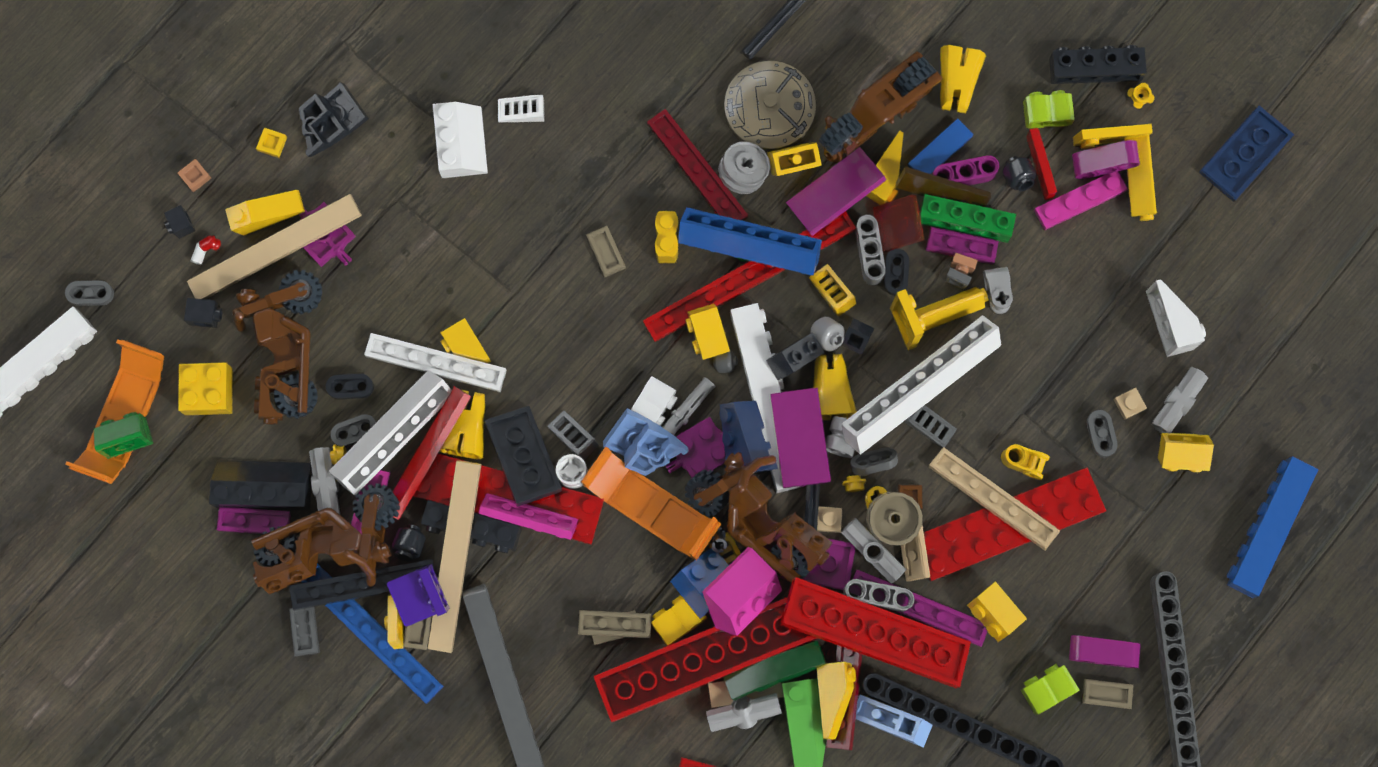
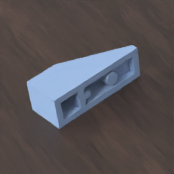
[856,695,932,748]

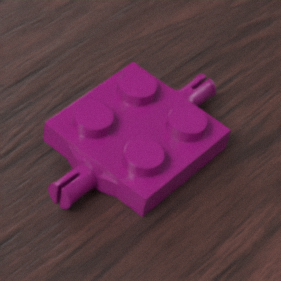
[298,202,356,267]
[665,417,725,479]

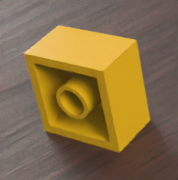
[178,363,233,415]

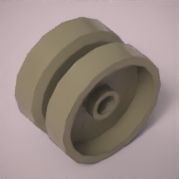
[866,492,923,545]

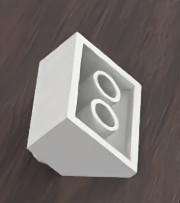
[433,102,488,178]

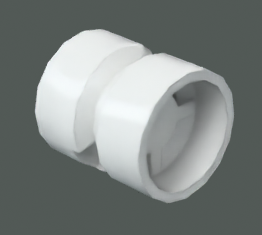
[556,454,588,489]

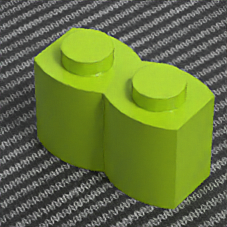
[1023,90,1074,128]
[1021,664,1080,715]

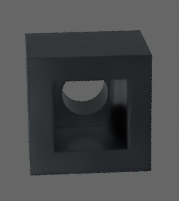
[164,205,196,239]
[841,318,875,355]

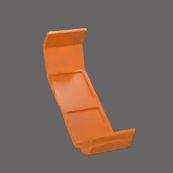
[65,339,164,484]
[581,447,721,561]

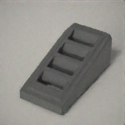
[905,405,957,448]
[547,411,598,460]

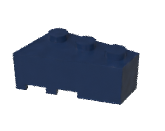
[720,401,778,473]

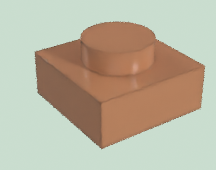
[178,159,211,192]
[950,253,978,275]

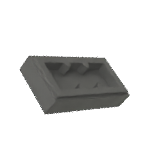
[289,607,320,657]

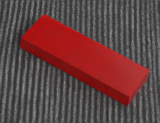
[1026,128,1057,200]

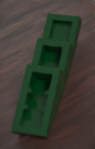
[723,641,826,701]

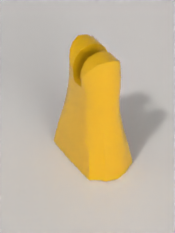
[940,45,986,113]
[813,354,857,420]
[439,390,485,459]

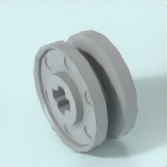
[718,142,770,194]

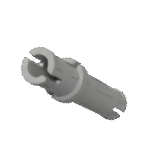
[663,377,715,435]

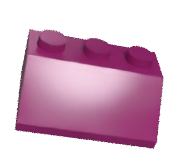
[702,547,782,636]

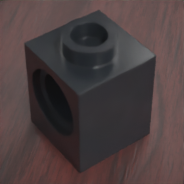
[184,298,223,328]

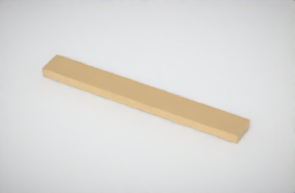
[187,194,362,300]
[428,460,482,653]

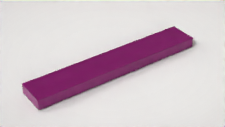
[849,570,988,647]

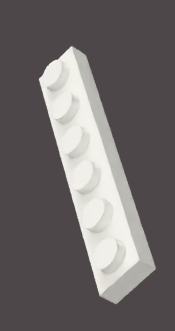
[364,333,507,392]

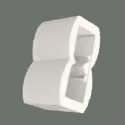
[631,376,677,426]

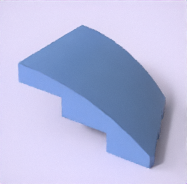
[603,408,688,476]

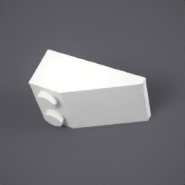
[1146,279,1206,357]

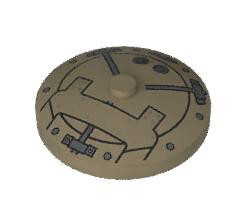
[724,61,816,151]

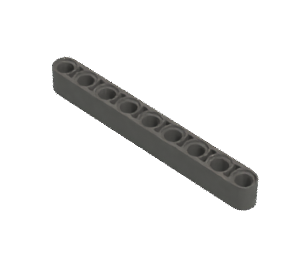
[1150,571,1201,767]
[462,583,545,767]

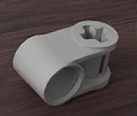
[983,267,1013,314]

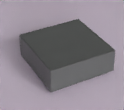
[945,268,972,290]

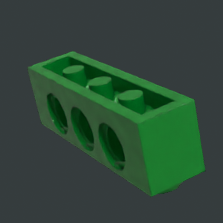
[918,194,1016,243]

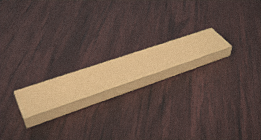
[929,447,1060,551]

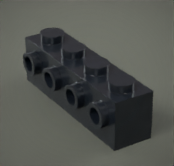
[1049,45,1147,84]
[421,500,522,554]

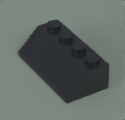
[209,460,312,510]

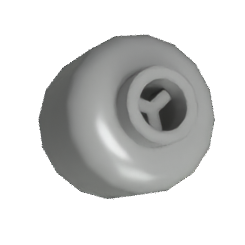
[811,317,845,351]

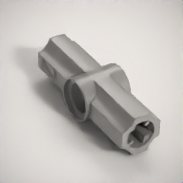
[1151,367,1208,433]
[309,447,341,515]
[841,518,906,584]
[706,693,782,732]

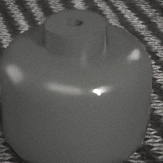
[713,350,738,373]

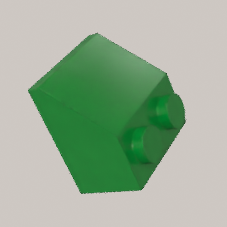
[94,412,154,459]

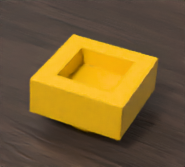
[256,128,287,158]

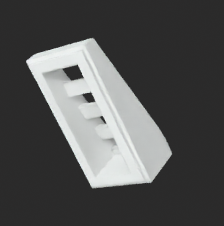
[498,95,544,122]

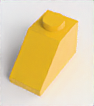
[440,318,491,363]

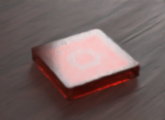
[873,194,924,253]

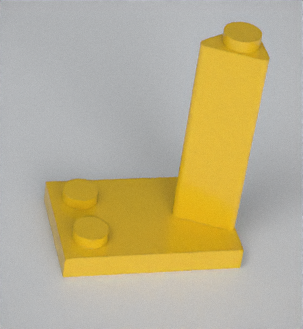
[1073,124,1157,221]
[890,287,988,350]

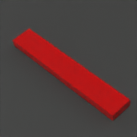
[393,386,471,520]

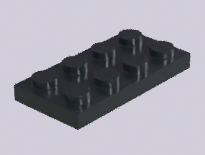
[485,406,562,507]

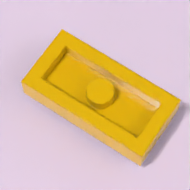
[384,596,403,649]

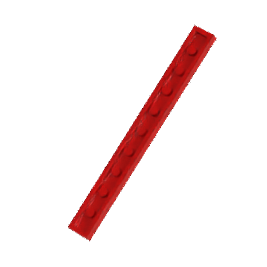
[643,211,856,342]

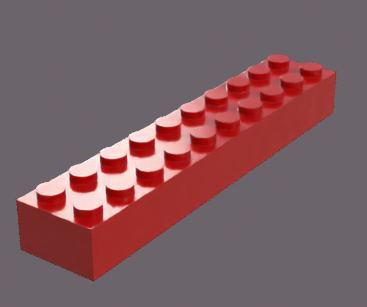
[593,597,818,723]

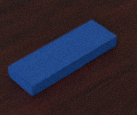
[908,119,974,174]

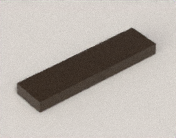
[896,166,991,207]

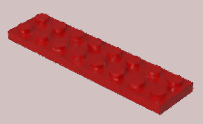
[413,454,604,545]
[924,468,1106,582]
[780,577,971,688]

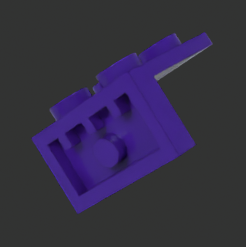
[387,564,450,627]

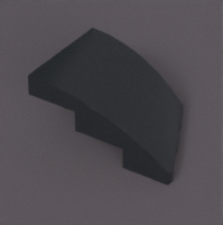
[299,82,369,157]

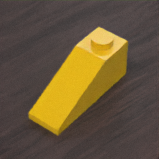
[866,131,903,207]
[225,190,305,236]
[817,662,856,740]

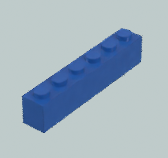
[678,207,822,276]
[1227,456,1319,598]

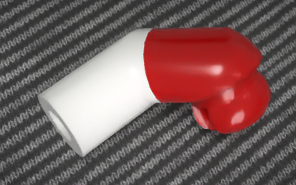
[190,235,221,265]

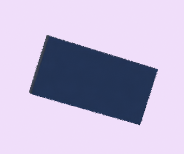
[1199,105,1294,202]

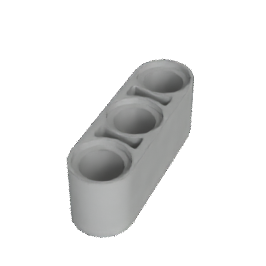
[855,215,885,285]
[843,579,914,612]

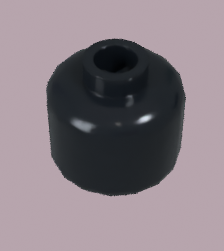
[1002,156,1037,191]
[391,524,426,562]

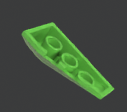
[781,678,827,767]

